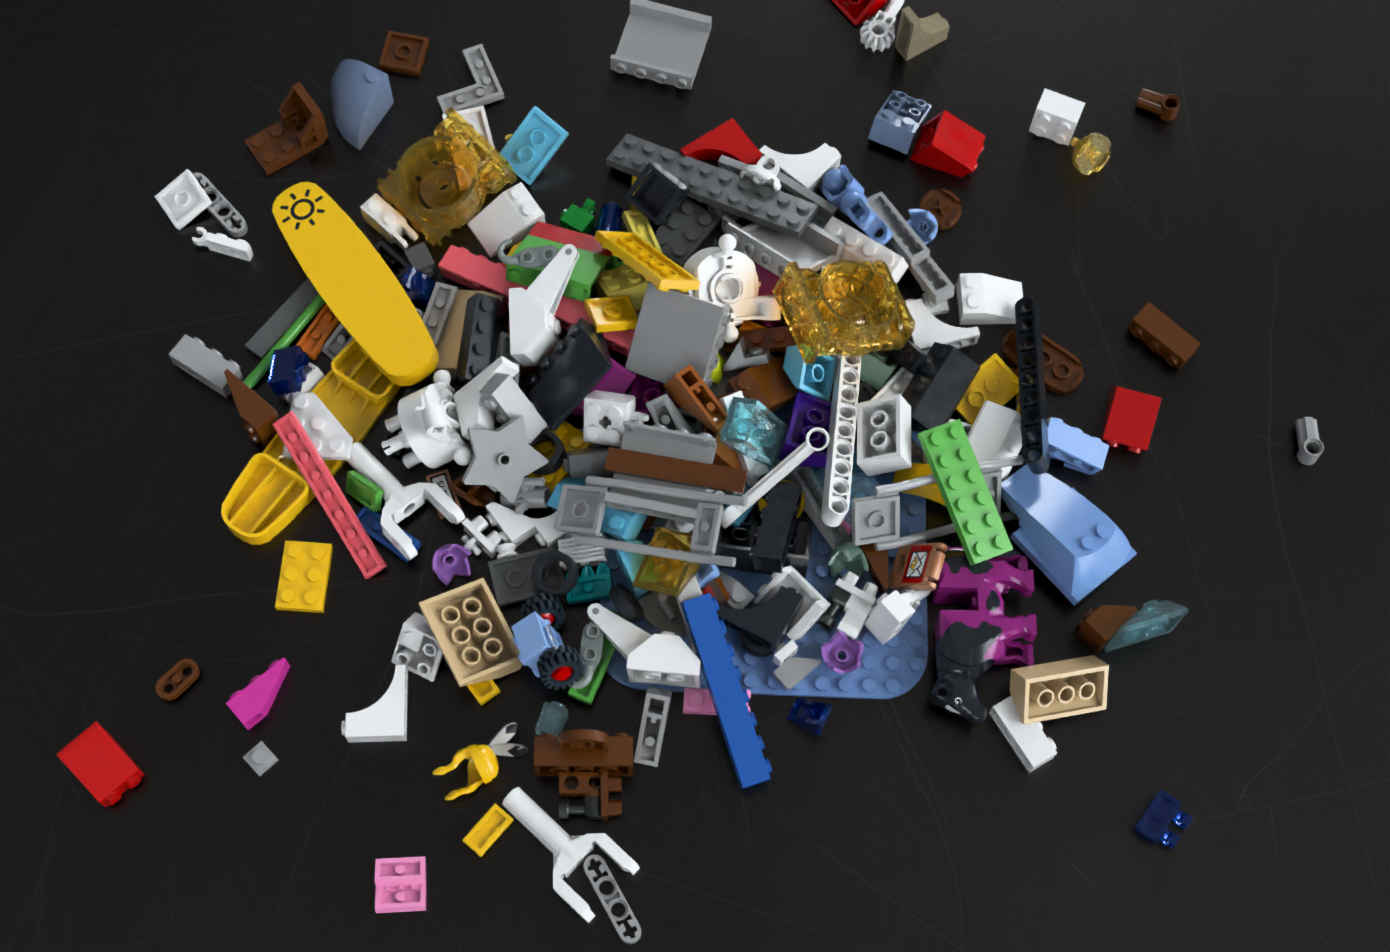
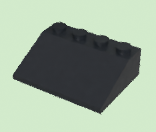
[525,318,613,432]
[714,505,813,579]

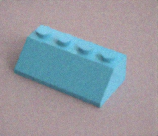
[547,476,648,542]

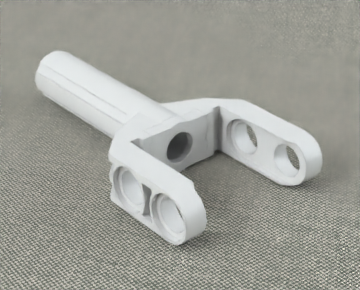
[346,442,465,560]
[502,787,640,923]

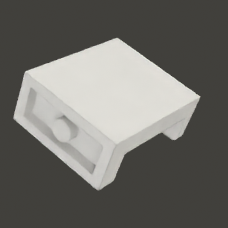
[754,565,831,641]

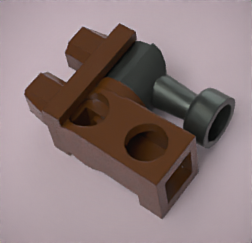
[559,771,622,821]

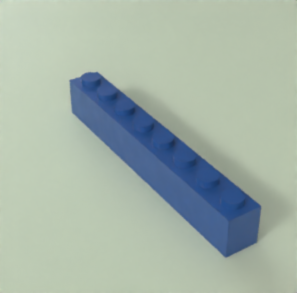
[680,593,772,788]

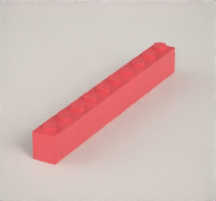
[438,245,635,357]

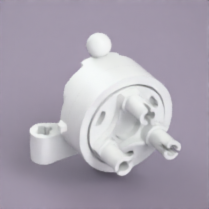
[679,234,781,343]
[381,370,473,469]

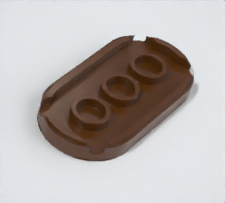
[1001,328,1084,394]

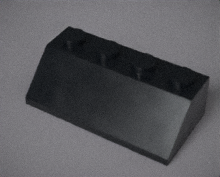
[455,292,509,387]
[902,342,980,433]

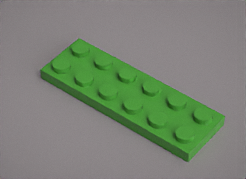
[917,419,1013,566]

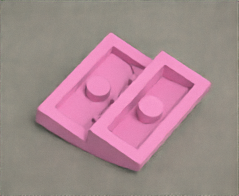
[375,856,426,913]

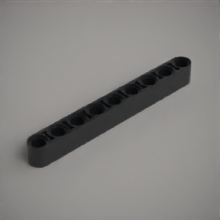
[1015,297,1050,475]

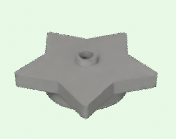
[462,414,549,503]

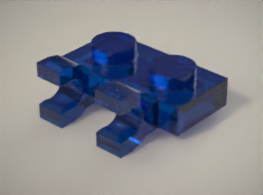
[1134,789,1193,849]

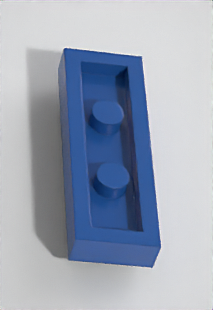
[357,506,422,563]

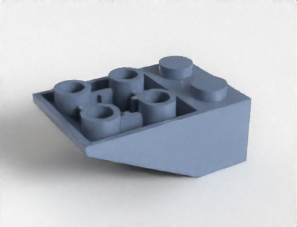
[868,90,932,154]

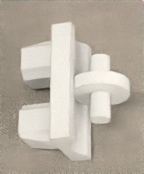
[461,515,503,559]

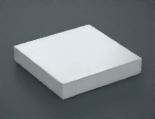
[154,169,212,230]

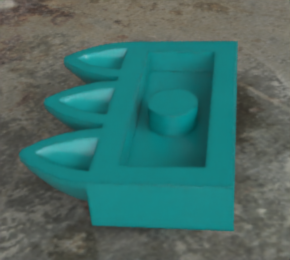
[566,561,614,605]

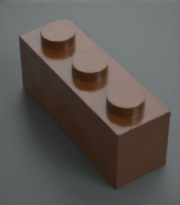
[1127,302,1201,370]

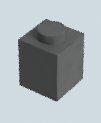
[404,242,437,281]

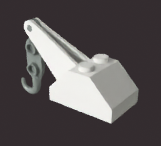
[497,239,579,367]
[568,603,702,689]

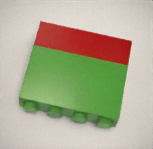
[506,221,619,302]

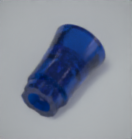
[592,202,622,236]

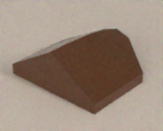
[448,471,497,507]

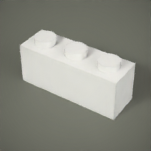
[989,696,1057,773]

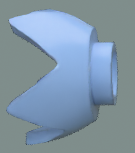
[906,209,938,245]

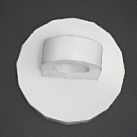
[739,155,782,191]

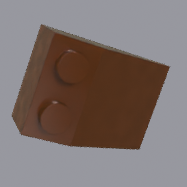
[725,355,806,425]
[224,369,280,447]

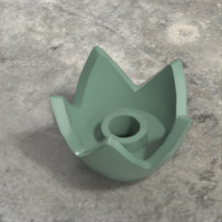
[827,542,869,581]

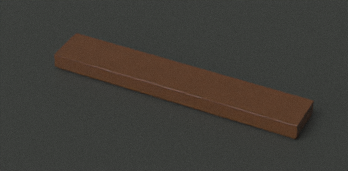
[604,447,748,495]

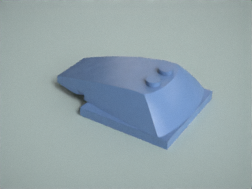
[1001,464,1137,606]

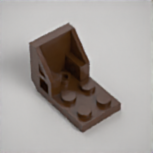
[244,82,329,176]

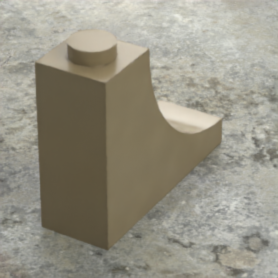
[894,6,950,61]

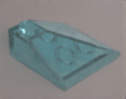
[1104,599,1189,652]

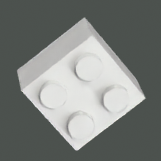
[1029,88,1085,146]

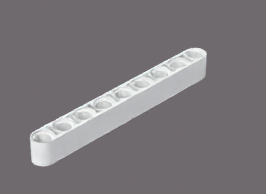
[821,350,861,527]

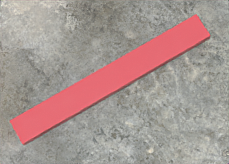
[272,411,387,579]

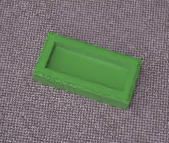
[345,470,383,512]

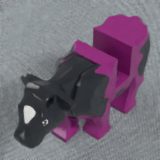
[930,546,1037,725]

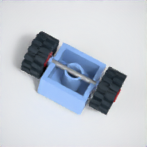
[511,593,584,690]

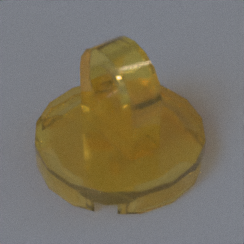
[1069,132,1111,175]

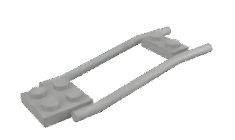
[852,455,1023,551]
[553,476,748,567]

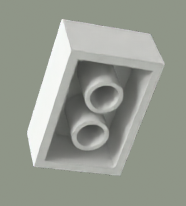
[857,394,912,476]

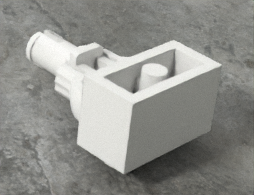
[864,588,932,645]

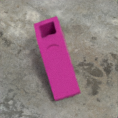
[226,657,290,730]

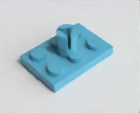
[496,106,569,185]

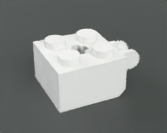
[583,390,649,447]

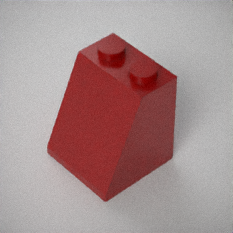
[910,110,986,178]
[1100,386,1162,454]
[56,721,145,807]

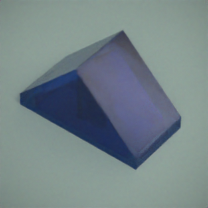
[787,698,833,736]

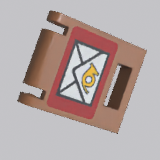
[889,542,948,591]

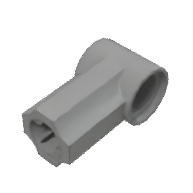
[1295,417,1324,466]

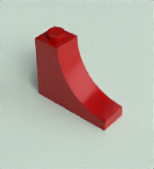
[680,118,762,165]

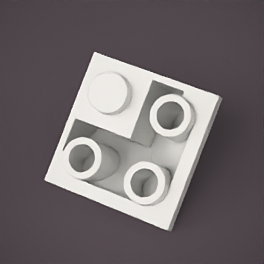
[391,612,443,682]

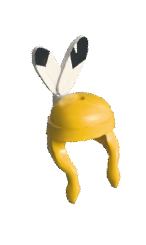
[432,723,528,800]

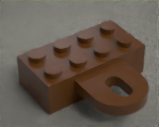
[534,729,633,776]

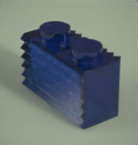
[268,345,309,396]

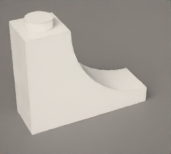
[759,143,841,192]
[899,298,980,355]
[453,356,519,440]
[341,665,408,743]

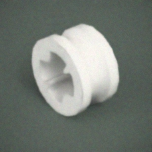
[496,543,518,559]

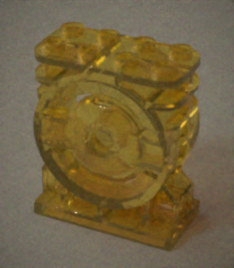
[376,107,518,247]
[772,260,915,364]

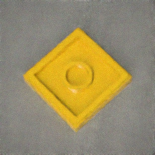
[584,296,638,333]

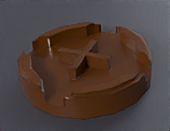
[919,189,962,230]

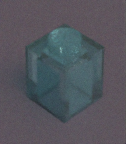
[535,701,568,736]

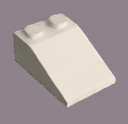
[467,182,545,258]
[956,273,1023,325]

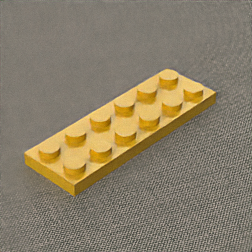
[595,230,700,292]

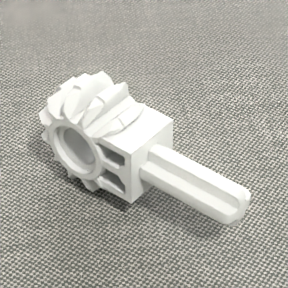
[860,0,905,52]

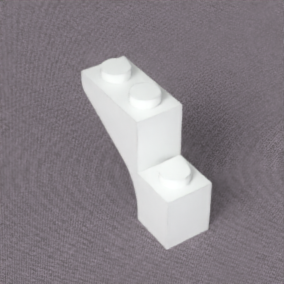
[485,502,570,547]

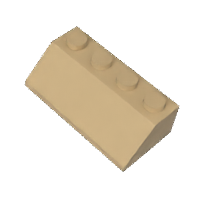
[1010,655,1109,724]

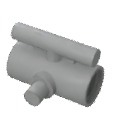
[500,477,551,515]

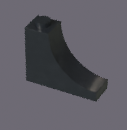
[716,586,803,652]

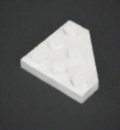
[282,393,353,460]

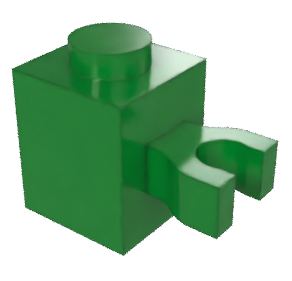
[559,198,596,235]

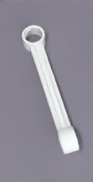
[721,427,830,529]

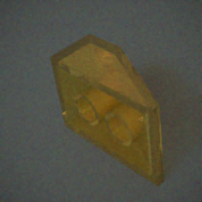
[633,527,701,597]

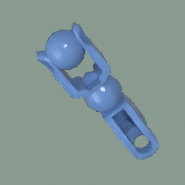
[819,164,893,245]

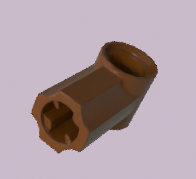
[1136,88,1181,121]

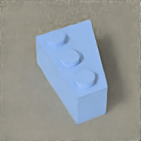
[1047,417,1109,475]

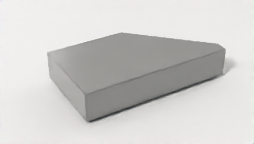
[772,657,821,692]

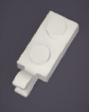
[192,227,254,261]

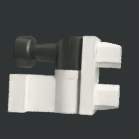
[816,571,878,640]

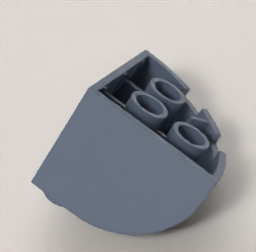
[329,59,394,150]

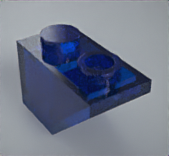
[400,265,436,310]

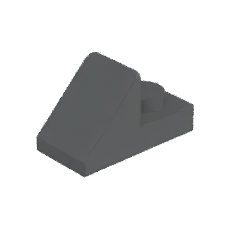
[723,336,771,372]

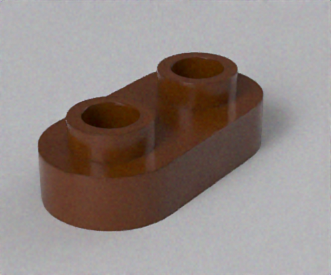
[155,659,200,701]

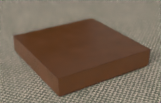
[378,30,430,77]

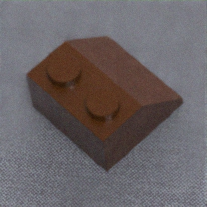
[1075,605,1138,654]

